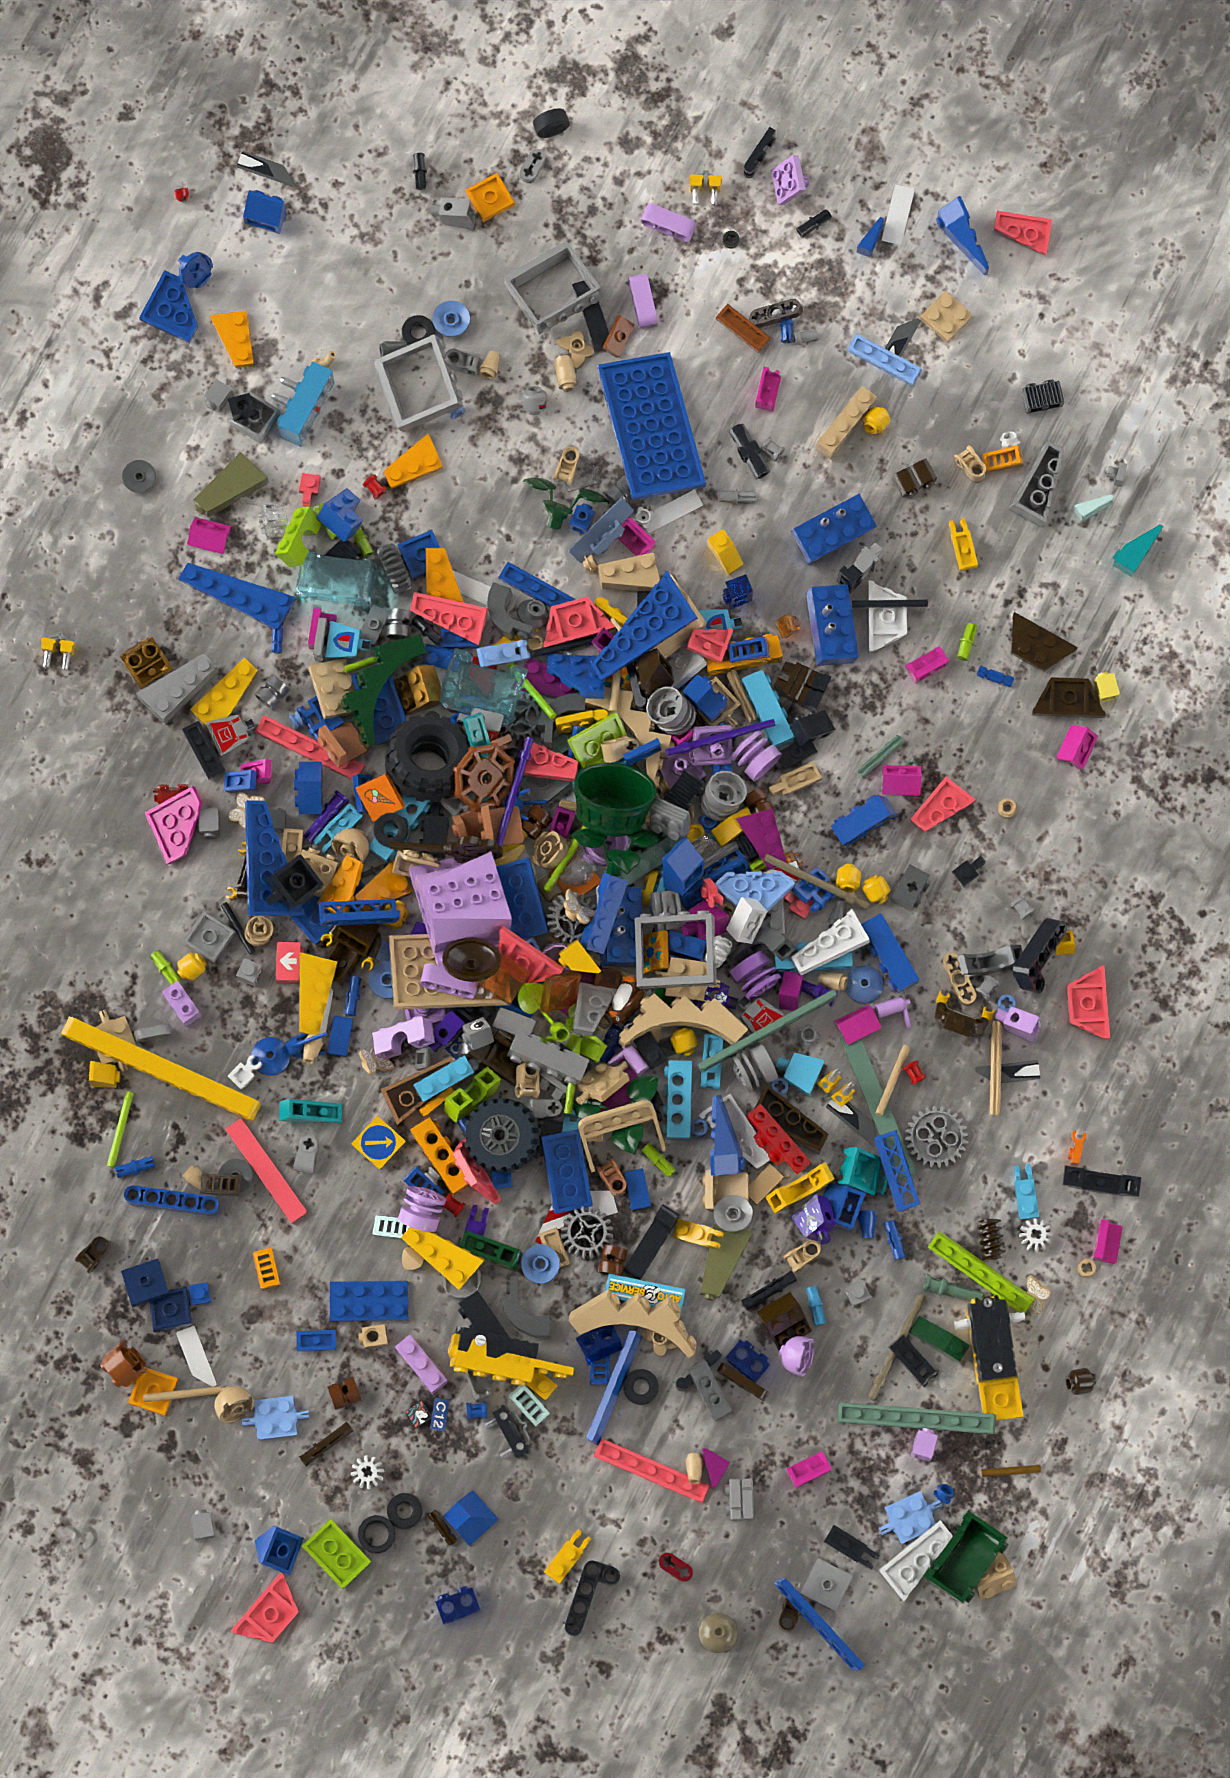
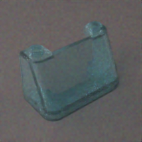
[295,551,378,610]
[440,648,528,724]

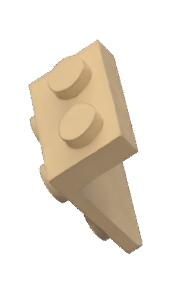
[293,847,341,897]
[392,850,441,877]
[702,1170,749,1212]
[976,1553,1017,1600]

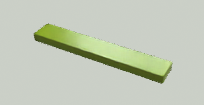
[928,1231,1035,1313]

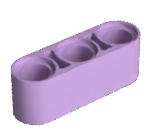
[640,203,697,242]
[628,273,658,328]
[420,964,479,999]

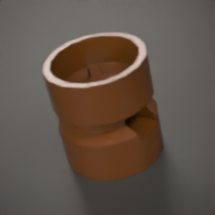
[743,788,775,814]
[521,804,553,841]
[597,1245,628,1276]
[327,1377,362,1410]

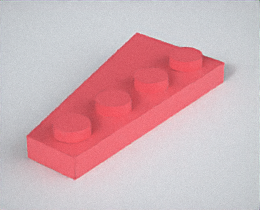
[410,592,488,646]

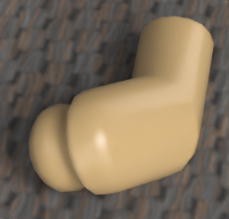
[311,351,337,368]

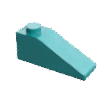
[1113,524,1163,577]
[279,1099,342,1123]

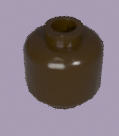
[1065,1368,1096,1395]

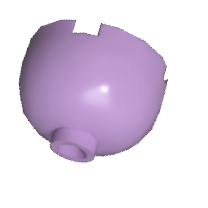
[780,1336,815,1377]

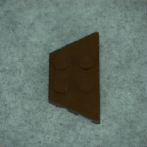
[1011,612,1078,672]
[1032,677,1106,718]
[467,1036,530,1087]

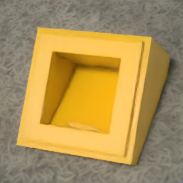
[1055,930,1076,955]

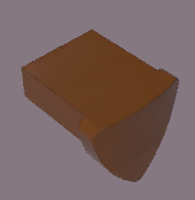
[593,965,621,989]

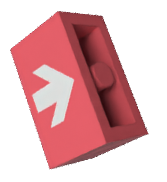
[276,942,305,984]

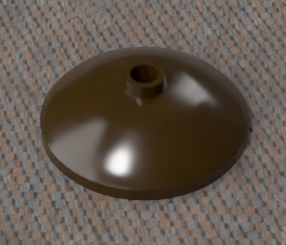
[442,938,501,982]

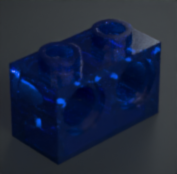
[722,574,753,609]
[576,1325,623,1366]
[725,1339,771,1383]
[435,1586,481,1625]

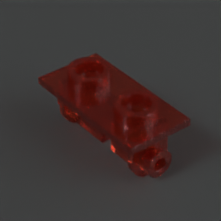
[153,784,190,804]

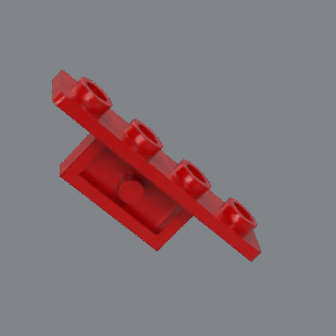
[747,1104,811,1174]

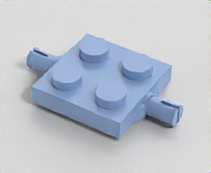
[242,1396,309,1440]
[879,1491,943,1544]

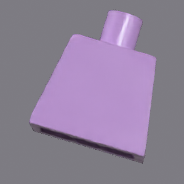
[995,1007,1041,1043]

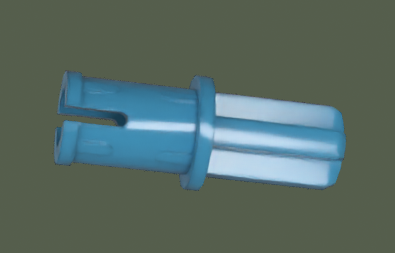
[806,1286,826,1326]

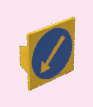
[351,1116,406,1170]

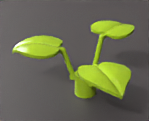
[518,983,603,1045]

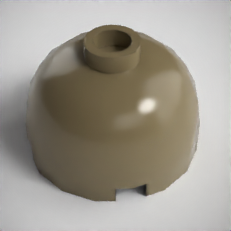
[699,1613,738,1653]

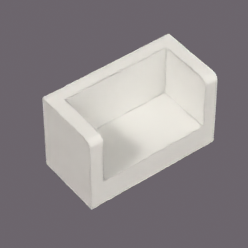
[726,897,768,944]

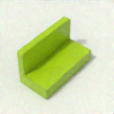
[566,1025,607,1063]

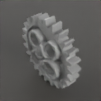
[905,1105,968,1169]

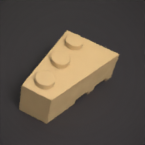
[598,553,660,591]

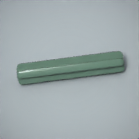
[857,735,904,778]

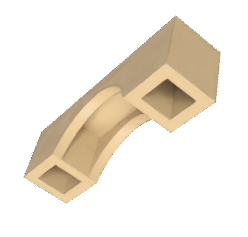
[816,386,877,460]

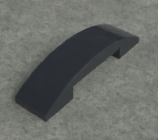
[572,280,609,353]
[1062,1165,1141,1197]

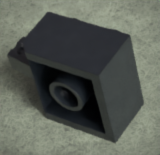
[265,854,324,910]

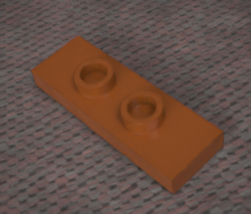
[716,303,771,353]

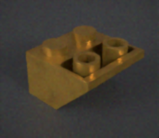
[394,665,445,716]

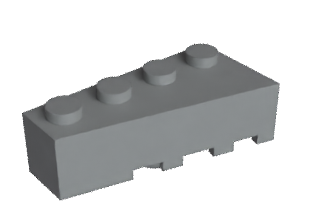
[1009,441,1064,528]
[136,653,219,724]
[507,1028,589,1085]

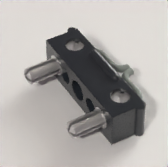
[484,1405,531,1460]

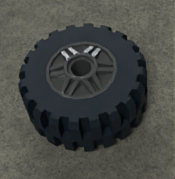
[464,1098,541,1172]

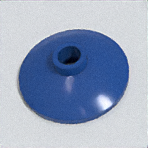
[251,1037,290,1076]

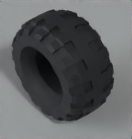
[385,714,474,803]

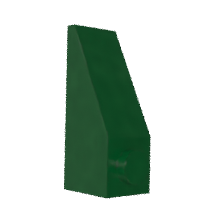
[459,1230,523,1272]
[909,1316,970,1364]

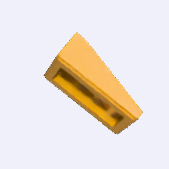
[982,445,1024,472]
[253,1247,281,1290]

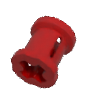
[363,474,387,500]
[903,1060,927,1085]
[441,1193,466,1218]

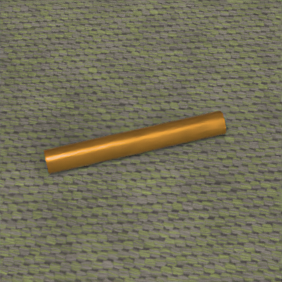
[981,1465,1041,1477]

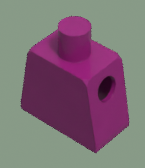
[681,900,729,940]

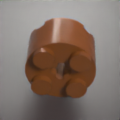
[100,1341,147,1388]

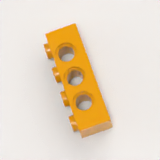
[704,634,783,676]
[410,1117,469,1196]

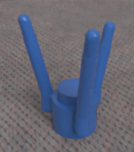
[504,788,548,821]
[286,1032,328,1058]

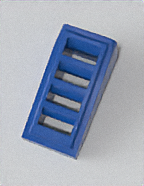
[857,217,884,257]
[728,636,770,663]
[402,1166,445,1196]
[590,1346,610,1385]

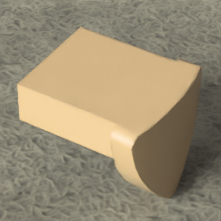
[402,1246,425,1270]

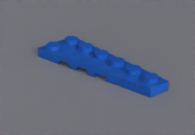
[178,563,296,631]

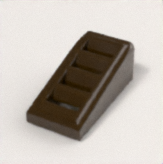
[200,1174,241,1197]

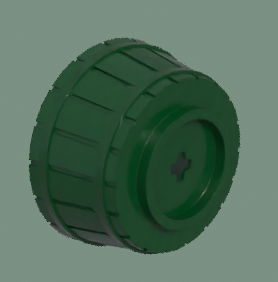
[574,762,657,837]

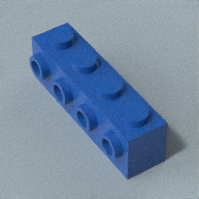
[861,913,919,994]

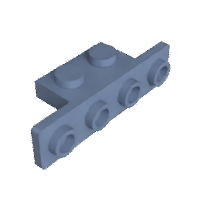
[568,498,634,563]

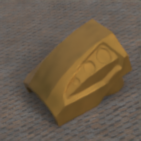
[119,636,173,690]

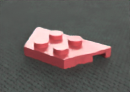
[543,596,615,648]
[498,926,564,984]
[1067,965,1110,1040]
[453,1138,501,1204]
[231,1572,299,1643]

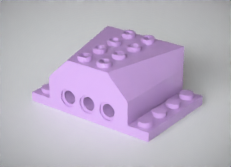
[409,851,512,967]

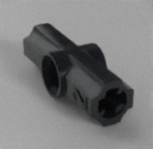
[729,423,770,480]

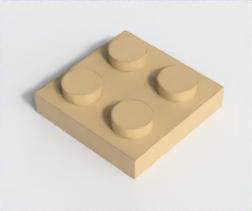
[920,291,973,343]

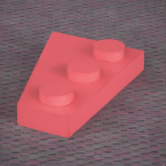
[994,211,1052,256]
[523,738,579,782]
[910,777,976,833]

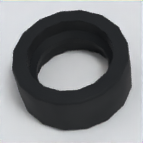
[533,108,570,138]
[358,1515,396,1554]

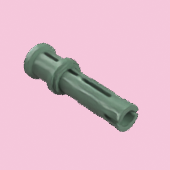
[923,1274,983,1301]

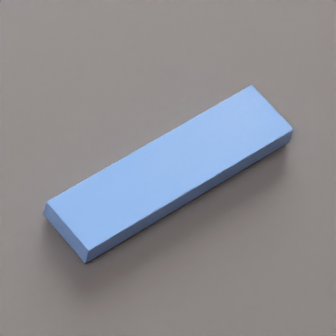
[847,334,922,386]

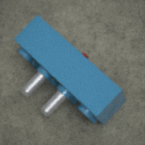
[271,361,335,447]

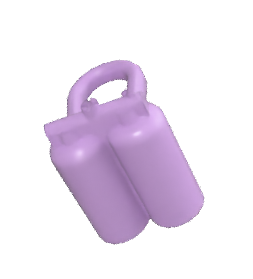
[874,997,911,1029]
[607,1045,650,1075]

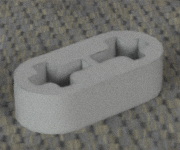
[520,149,546,183]
[134,1024,172,1042]

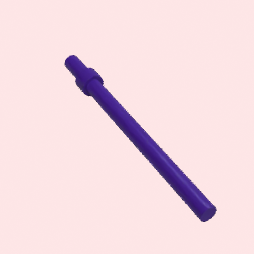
[665,719,775,756]
[496,737,534,846]

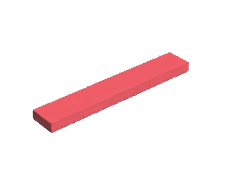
[255,715,365,781]
[225,1118,308,1224]
[594,1438,710,1503]

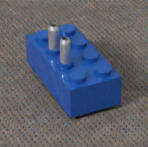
[791,493,877,564]
[806,584,859,666]
[600,887,644,967]

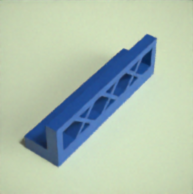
[679,849,752,910]
[318,899,400,926]
[874,1130,921,1212]

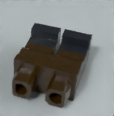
[773,661,832,711]

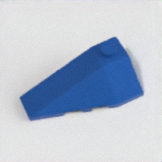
[936,196,989,275]
[710,1095,746,1176]

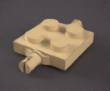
[690,677,741,729]
[654,957,721,1001]
[96,1010,136,1073]
[575,1061,630,1105]

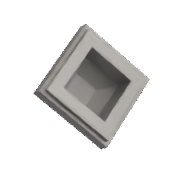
[415,1048,433,1069]

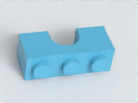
[414,1055,474,1102]

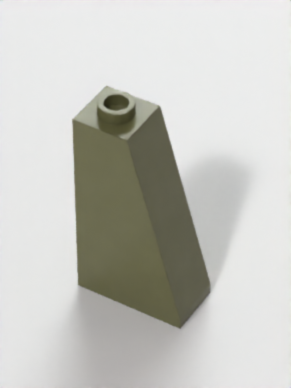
[193,452,269,517]
[700,1224,752,1300]

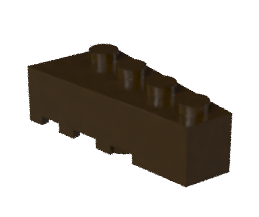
[749,1083,828,1155]

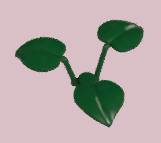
[523,477,610,530]
[571,828,660,877]
[572,1076,658,1154]

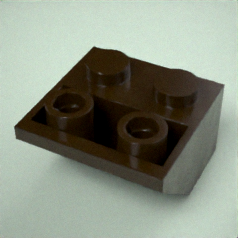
[635,648,674,699]
[756,1292,812,1350]

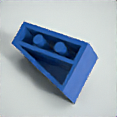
[831,794,898,846]

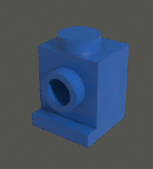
[569,503,595,534]

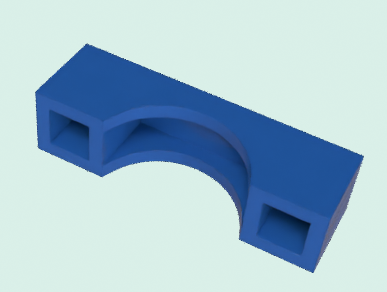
[580,872,628,954]

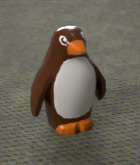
[609,976,645,1025]

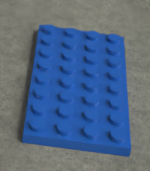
[597,352,706,500]

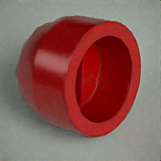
[173,187,189,202]

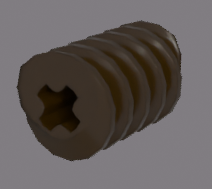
[977,1219,1006,1261]

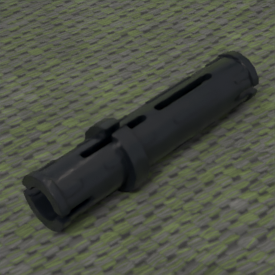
[741,1270,797,1311]

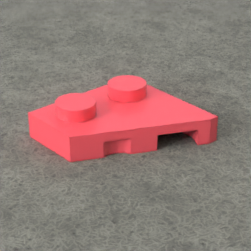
[685,628,733,664]

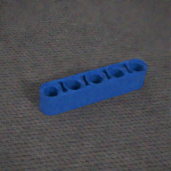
[124,1185,220,1216]

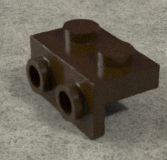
[325,940,362,986]

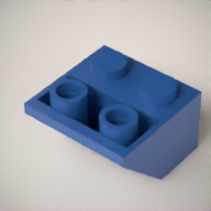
[243,190,287,234]
[662,837,704,896]
[668,929,707,967]
[823,1183,865,1233]

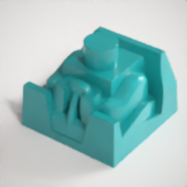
[838,1147,882,1196]

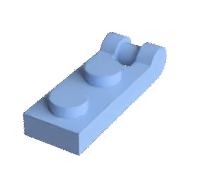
[477,640,531,668]

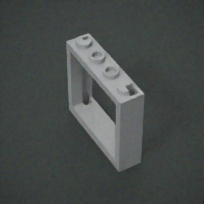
[503,240,603,335]
[374,335,463,432]
[635,911,717,989]

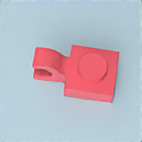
[299,473,321,507]
[700,878,723,907]
[783,892,813,919]

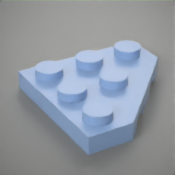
[715,871,795,911]

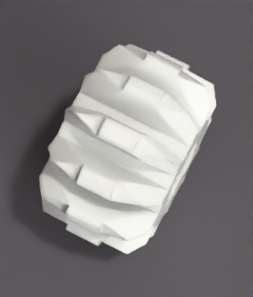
[703,935,732,968]
[1019,1218,1052,1252]
[351,1455,384,1490]

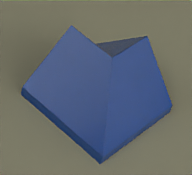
[443,1490,499,1546]
[254,1526,304,1575]

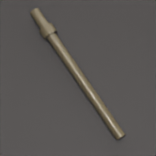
[764,854,870,910]
[868,1293,926,1401]

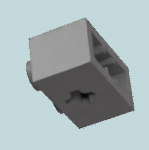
[891,864,931,912]

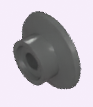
[122,460,156,492]
[517,599,550,629]
[218,1159,253,1193]

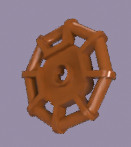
[453,742,515,812]

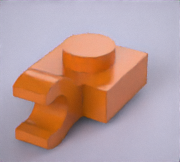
[1068,1130,1086,1167]

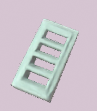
[1073,495,1114,522]
[373,1215,409,1240]
[508,1385,550,1427]

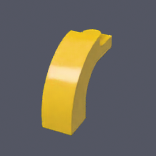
[766,1162,835,1214]

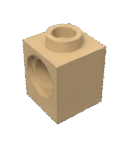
[359,1324,388,1349]

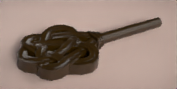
[389,836,503,864]

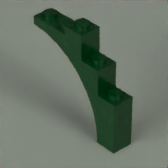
[341,634,426,749]

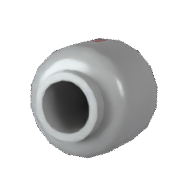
[522,386,547,415]

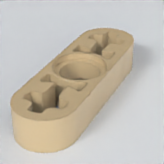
[942,952,976,1006]

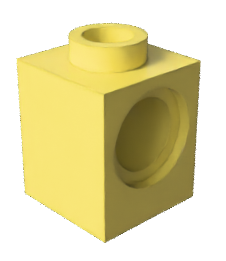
[1094,672,1120,703]

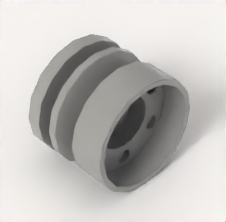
[646,687,696,736]
[699,771,747,821]
[731,1043,778,1093]

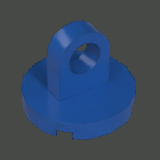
[178,252,213,288]

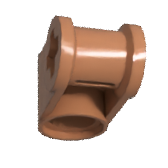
[595,1158,627,1197]

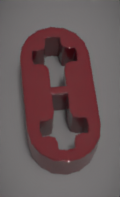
[659,1553,693,1582]

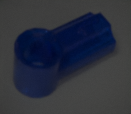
[600,1023,623,1064]

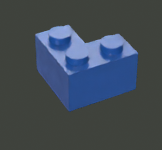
[317,488,363,542]
[683,674,728,723]
[294,761,323,814]

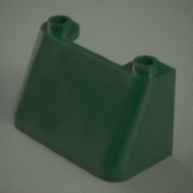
[923,1510,1009,1604]

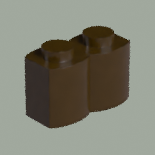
[893,458,937,498]

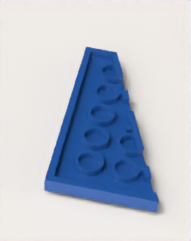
[591,571,698,681]
[245,800,306,916]

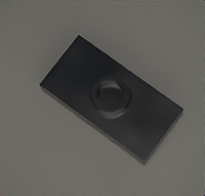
[778,742,818,771]

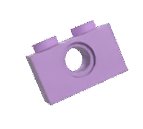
[162,981,201,1027]
[910,1428,938,1462]

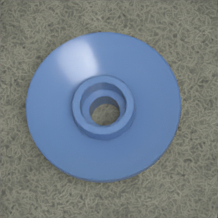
[432,301,470,337]
[368,961,393,998]
[845,966,883,1004]
[521,1244,560,1283]

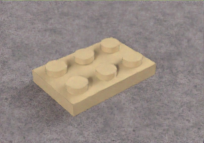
[308,658,355,719]

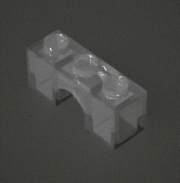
[258,503,288,540]

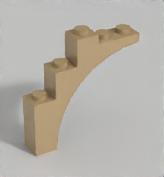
[585,687,675,788]
[619,993,748,1048]
[569,1289,697,1358]

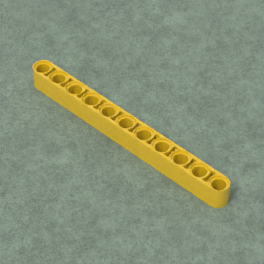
[61,1016,262,1121]

